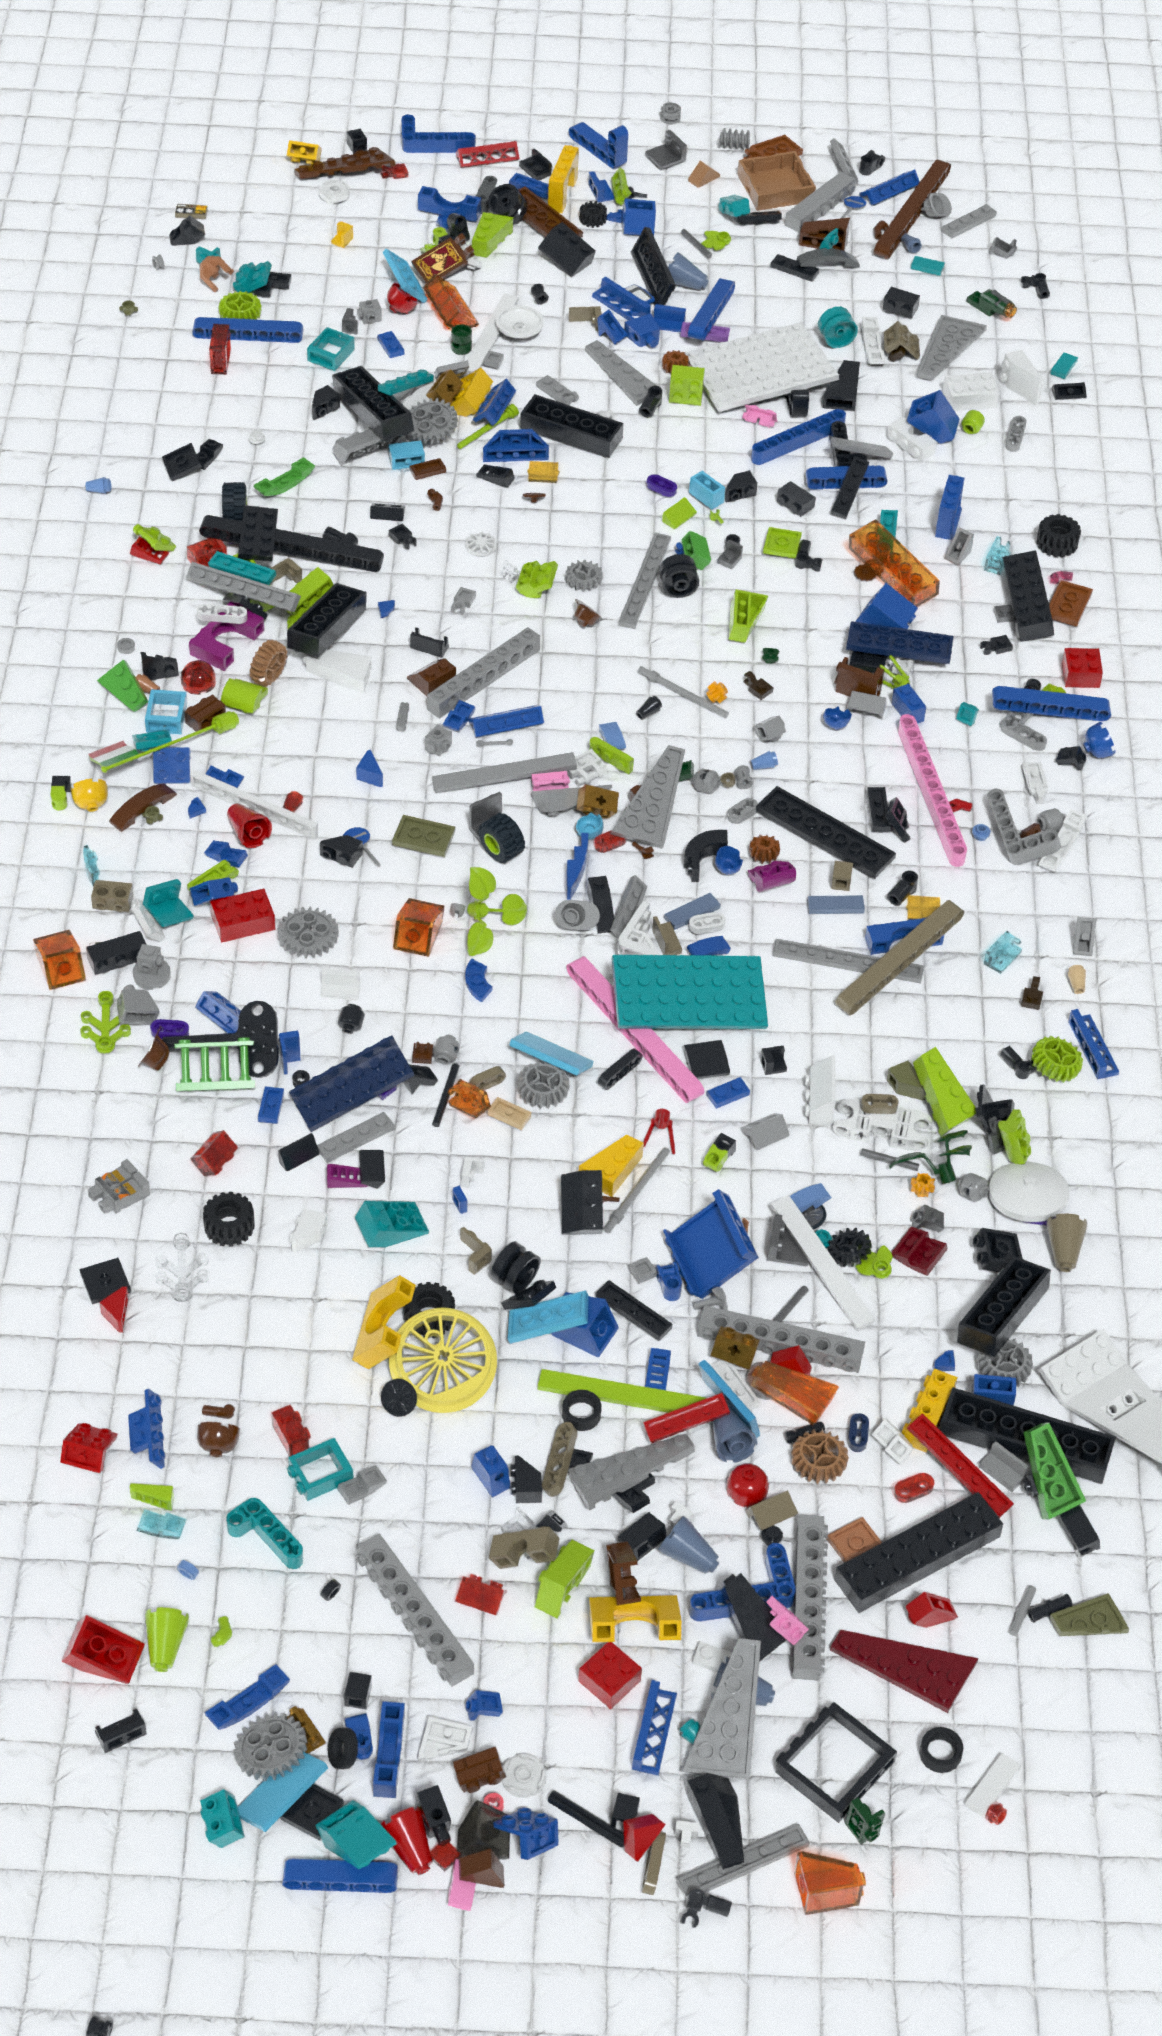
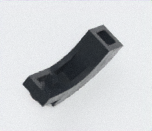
[684,829,728,882]

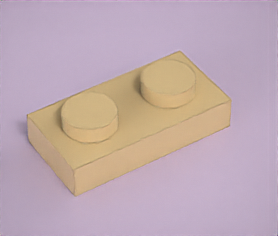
[488,1097,532,1130]

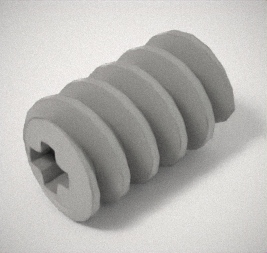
[719,128,750,149]

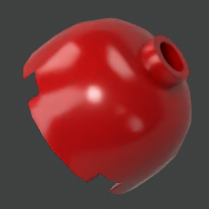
[387,282,418,313]
[726,1463,769,1507]

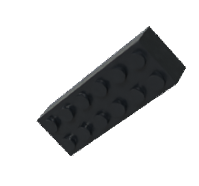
[520,394,624,457]
[1003,550,1055,642]
[287,583,367,657]
[957,1256,1051,1357]

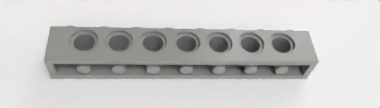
[427,627,540,719]
[697,1305,866,1373]
[792,1514,828,1681]
[356,1533,474,1687]

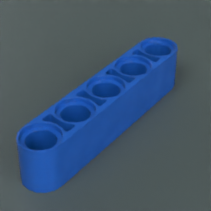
[805,465,888,490]
[282,1859,398,1893]

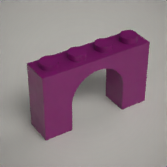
[189,602,265,671]

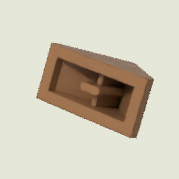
[688,161,720,188]

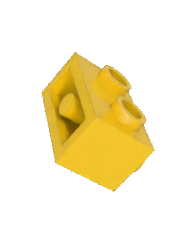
[287,140,322,165]

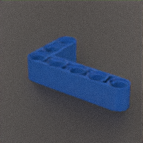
[401,114,476,153]
[568,122,628,169]
[689,1543,796,1622]

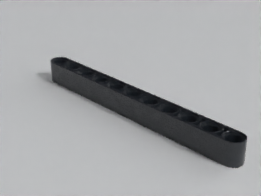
[199,515,384,572]

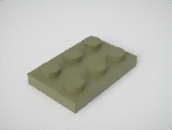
[392,815,456,857]

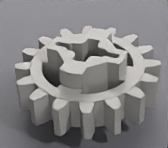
[566,559,603,591]

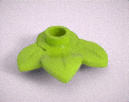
[701,231,731,250]
[855,1245,893,1279]

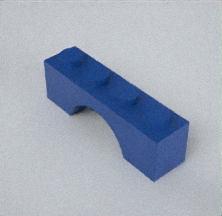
[418,186,481,222]
[865,917,945,955]
[373,1701,405,1798]

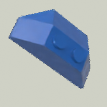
[483,429,549,462]

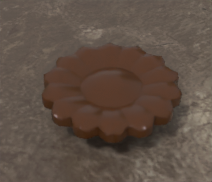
[522,492,546,502]
[854,564,877,581]

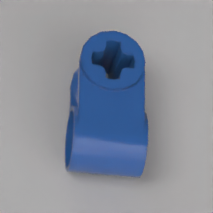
[655,1261,682,1301]
[344,1713,373,1760]

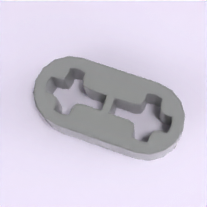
[728,798,758,824]

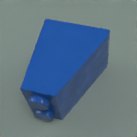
[907,390,960,444]
[856,583,918,629]
[551,1292,619,1357]

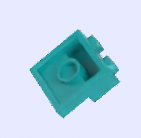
[233,261,272,293]

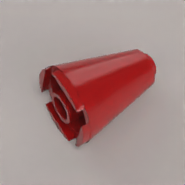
[227,803,272,848]
[381,1806,433,1875]

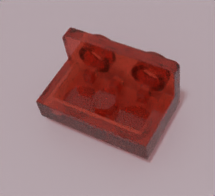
[455,1574,507,1616]

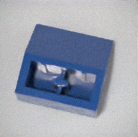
[622,198,656,235]

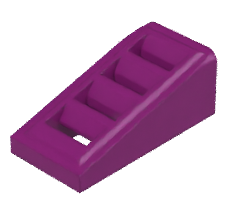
[327,1164,368,1188]

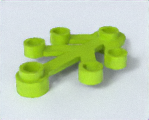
[80,991,131,1053]

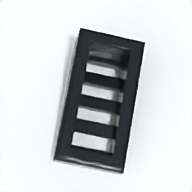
[476,464,515,488]

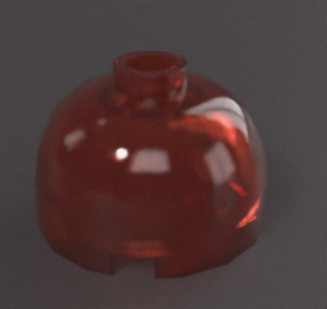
[181,660,216,695]

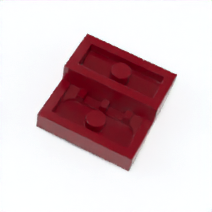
[891,1227,948,1276]

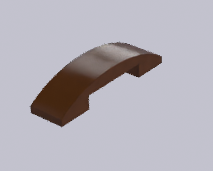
[109,783,177,832]

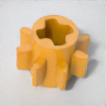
[706,681,728,704]
[911,1173,935,1197]

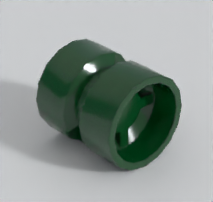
[451,324,472,355]

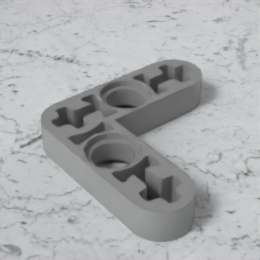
[1001,711,1047,751]

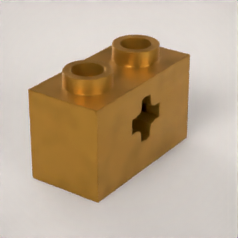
[426,369,463,405]
[577,784,619,819]
[710,1326,760,1370]

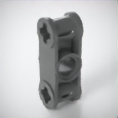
[475,175,497,214]

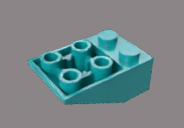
[355,1201,429,1248]
[316,1800,397,1869]

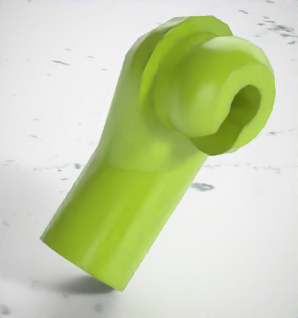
[211,1616,232,1647]

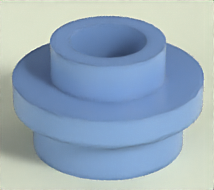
[972,824,991,841]

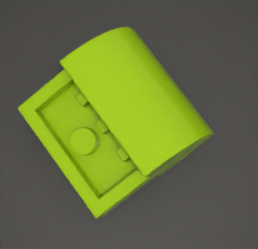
[516,560,558,598]
[221,678,268,713]
[998,1109,1031,1164]

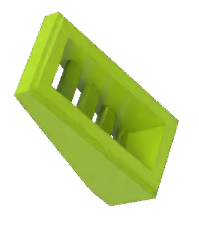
[129,1483,174,1511]

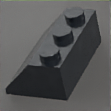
[538,222,596,278]
[561,1170,603,1235]

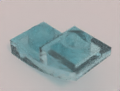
[83,845,100,886]
[136,1509,187,1540]

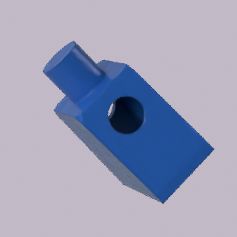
[624,313,660,348]
[189,877,238,906]
[471,1445,510,1498]

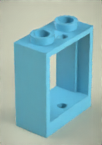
[145,689,187,735]

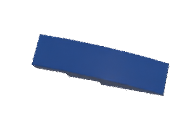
[567,833,589,900]

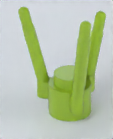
[880,655,910,689]

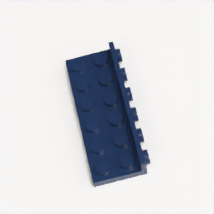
[846,621,954,664]
[289,1035,415,1132]

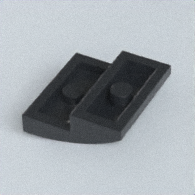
[684,1040,731,1079]

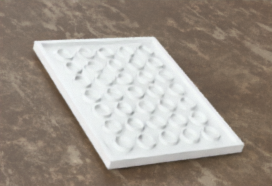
[685,322,839,412]

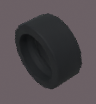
[562,1389,602,1431]
[919,1727,964,1773]

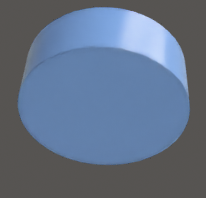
[177,1560,199,1580]

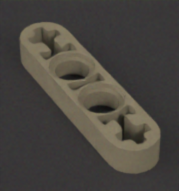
[542,1422,578,1497]

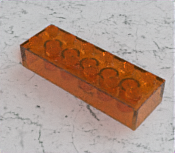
[849,519,940,607]

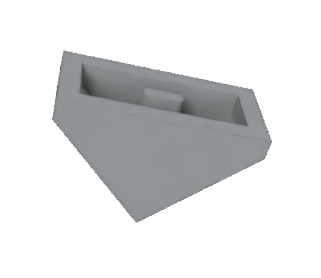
[944,527,974,565]

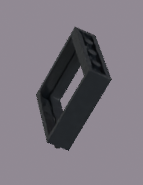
[775,1702,897,1823]

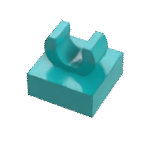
[956,702,979,726]

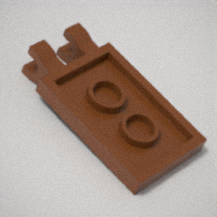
[743,134,803,159]

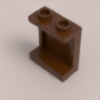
[834,657,885,697]

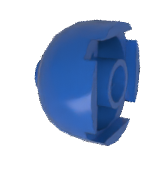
[1083,722,1116,758]

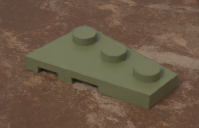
[1050,1593,1130,1637]

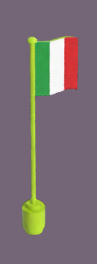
[88,711,239,773]

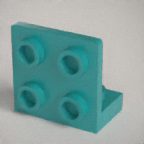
[143,879,194,927]

